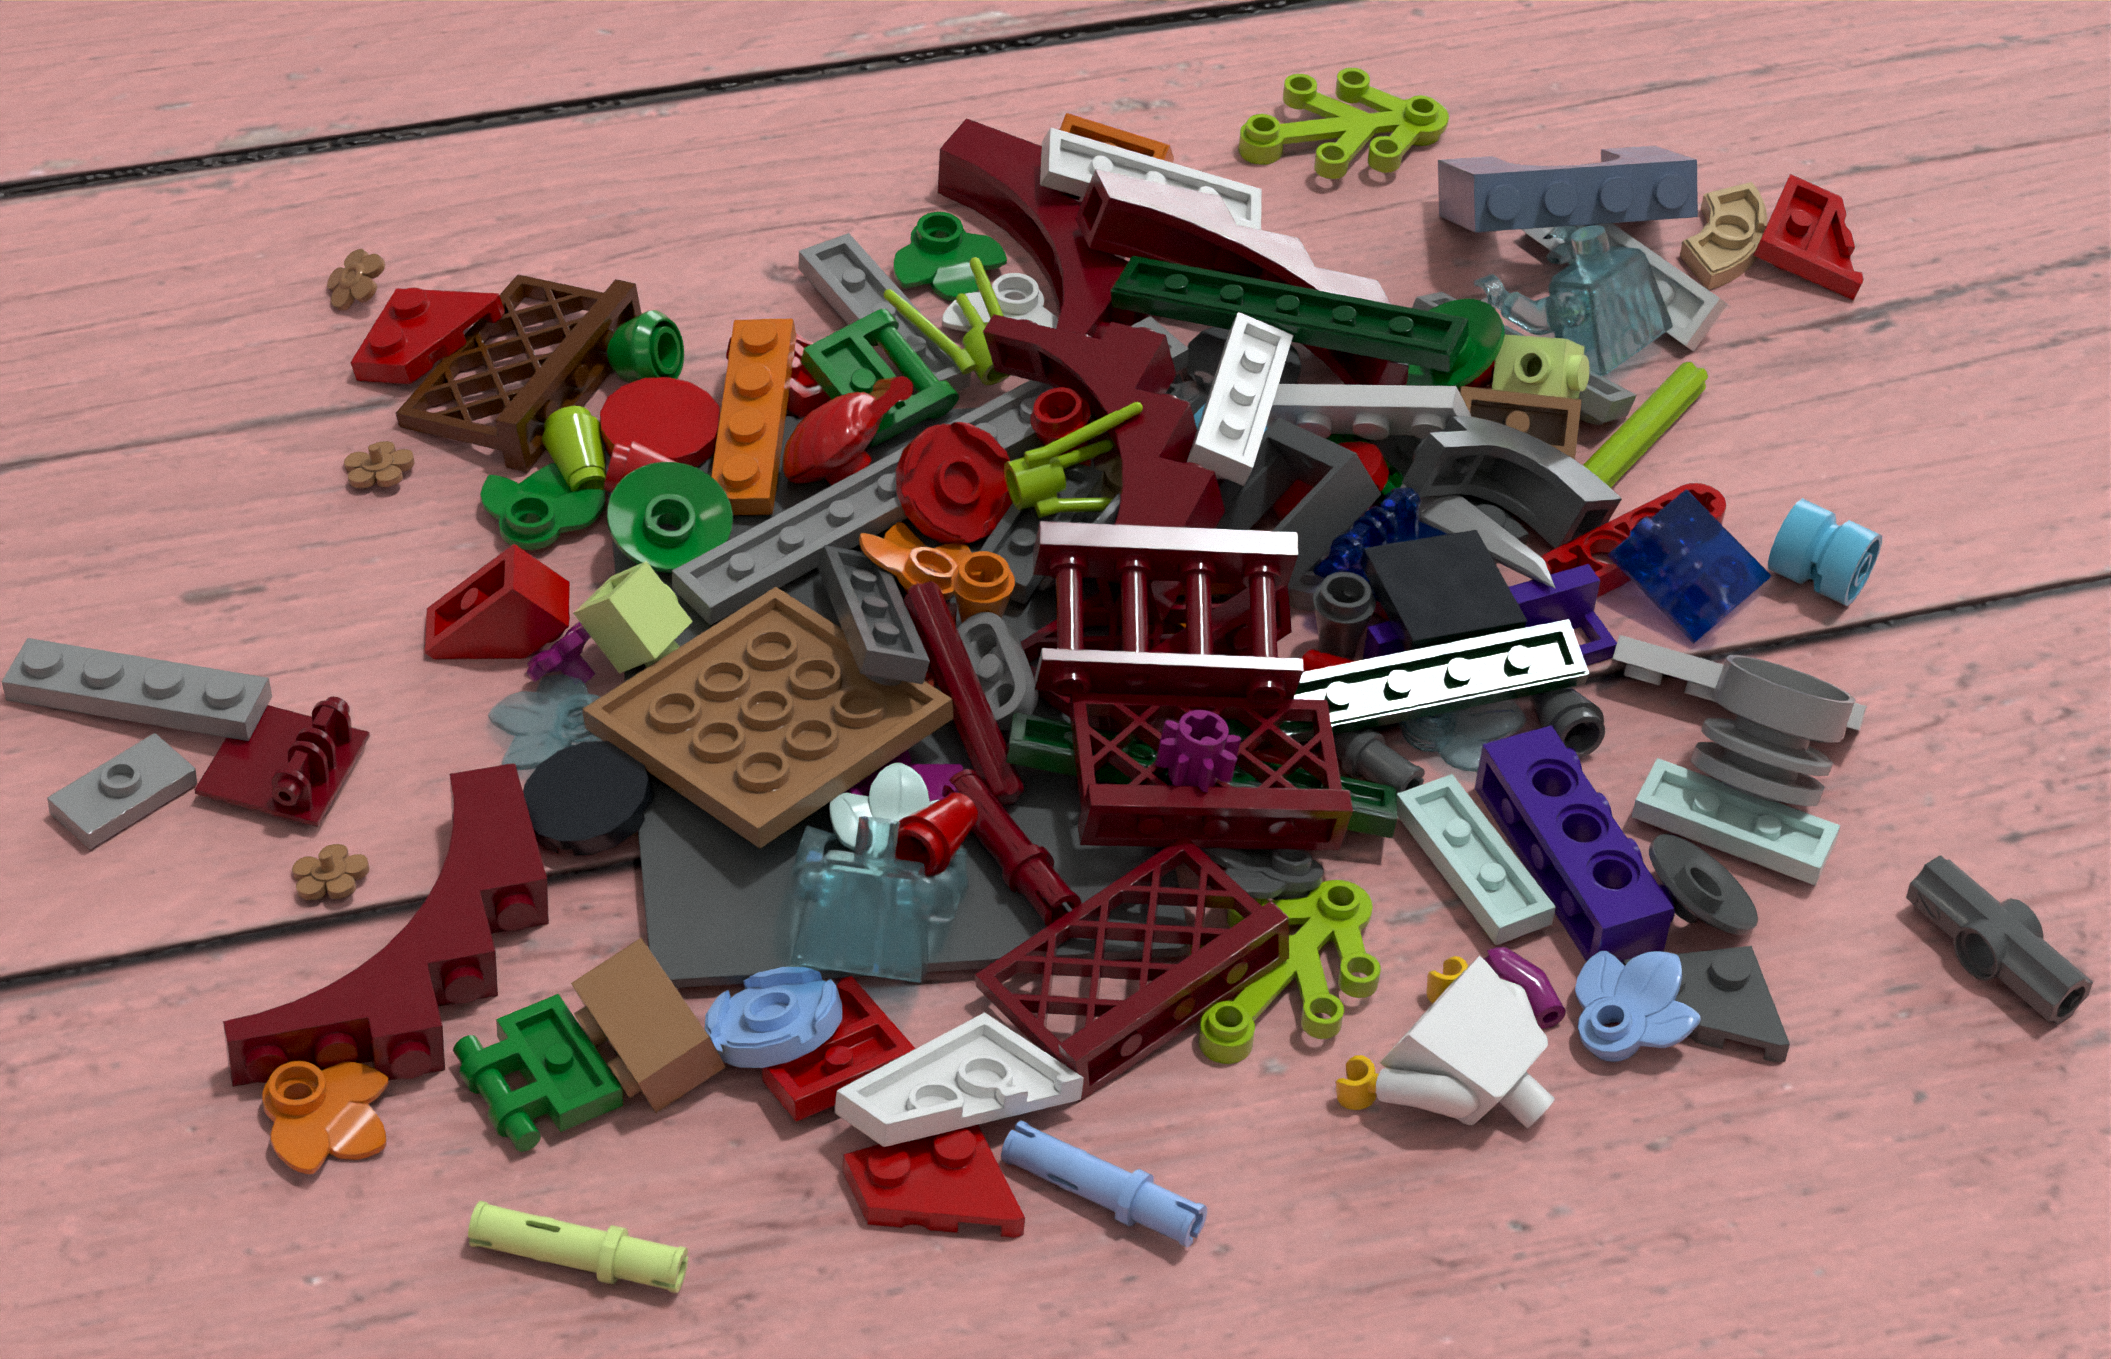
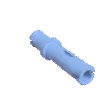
[1001,1120,1207,1248]

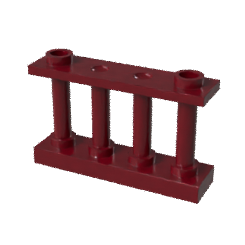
[1033,521,1304,705]

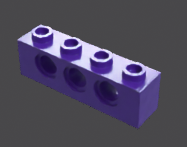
[1474,725,1675,964]

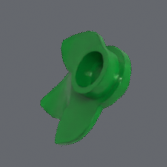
[893,212,1007,301]
[480,463,605,550]

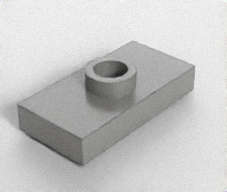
[47,733,197,850]

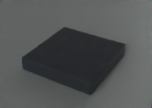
[1359,530,1527,651]

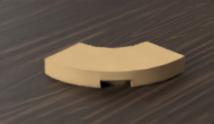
[1680,182,1767,290]

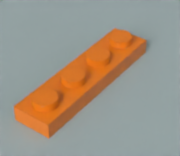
[711,318,796,515]

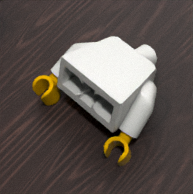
[1335,956,1555,1129]

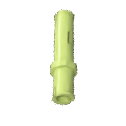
[468,1201,688,1293]

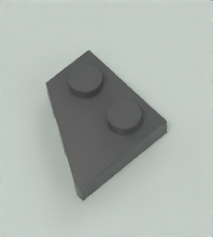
[1623,946,1790,1062]

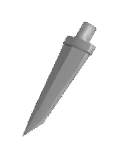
[1399,484,1556,589]

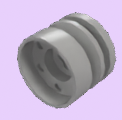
[1690,655,1856,806]

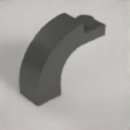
[1402,416,1622,548]

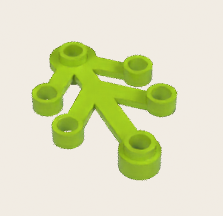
[1238,68,1449,179]
[1189,880,1381,1064]

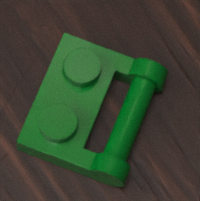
[801,309,959,448]

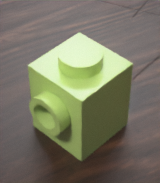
[1492,335,1589,399]
[573,561,693,674]

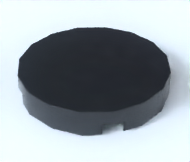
[523,741,654,856]

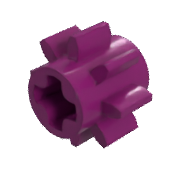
[1155,710,1241,792]

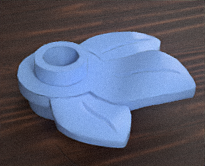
[1575,951,1701,1062]

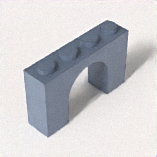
[1438,146,1698,232]

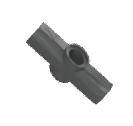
[1906,855,2093,1025]

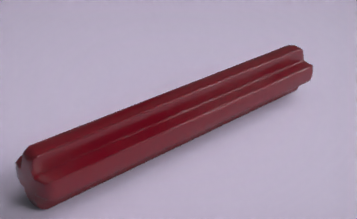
[904,581,1024,806]

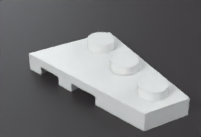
[835,1012,1084,1147]

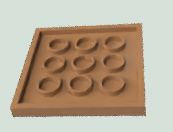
[582,587,953,848]

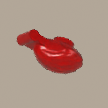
[782,376,913,486]

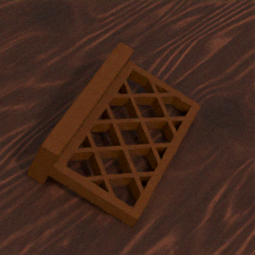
[396,274,642,472]

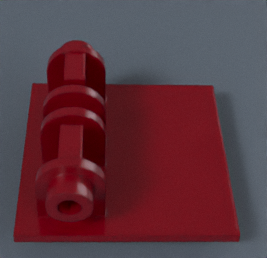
[194,696,370,827]

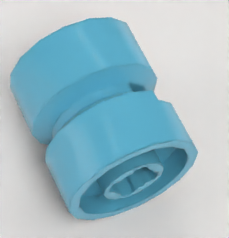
[1768,498,1882,606]

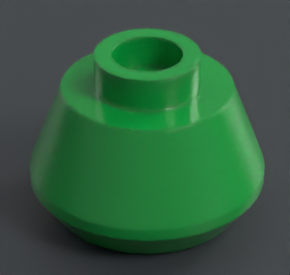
[607,310,684,383]

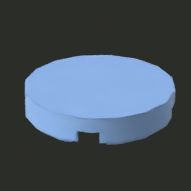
[705,967,842,1068]

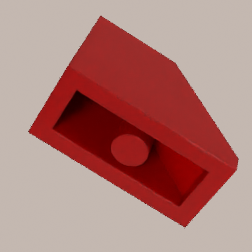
[425,544,570,659]

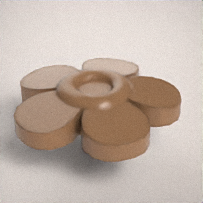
[327,249,385,311]
[344,441,415,488]
[292,844,370,900]

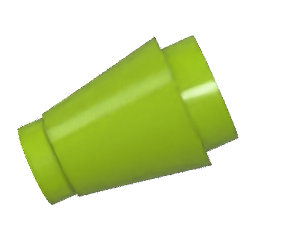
[542,406,606,492]

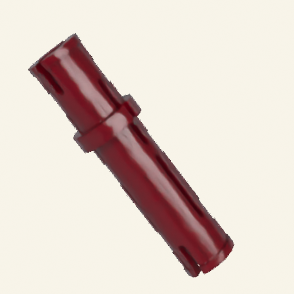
[942,769,1082,926]

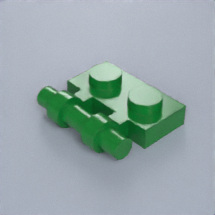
[453,994,623,1152]

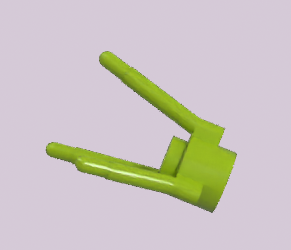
[883,257,1011,385]
[1004,402,1143,518]

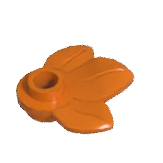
[859,522,972,600]
[262,1061,389,1174]

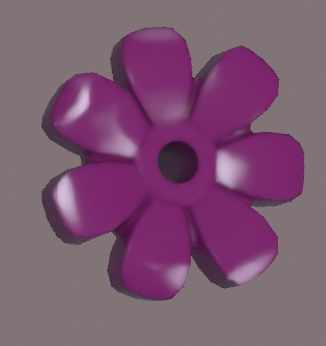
[526,622,596,690]

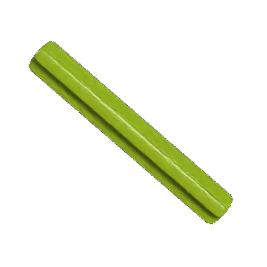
[1583,362,1708,488]

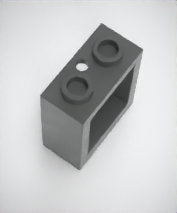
[1215,417,1381,591]

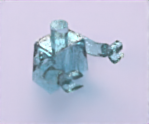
[1474,225,1673,376]
[788,816,969,983]

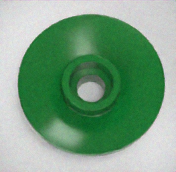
[1406,299,1505,389]
[607,462,733,573]

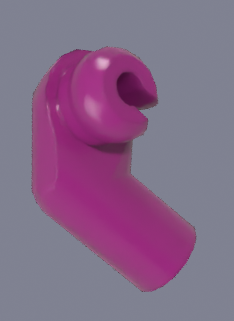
[1483,947,1566,1029]

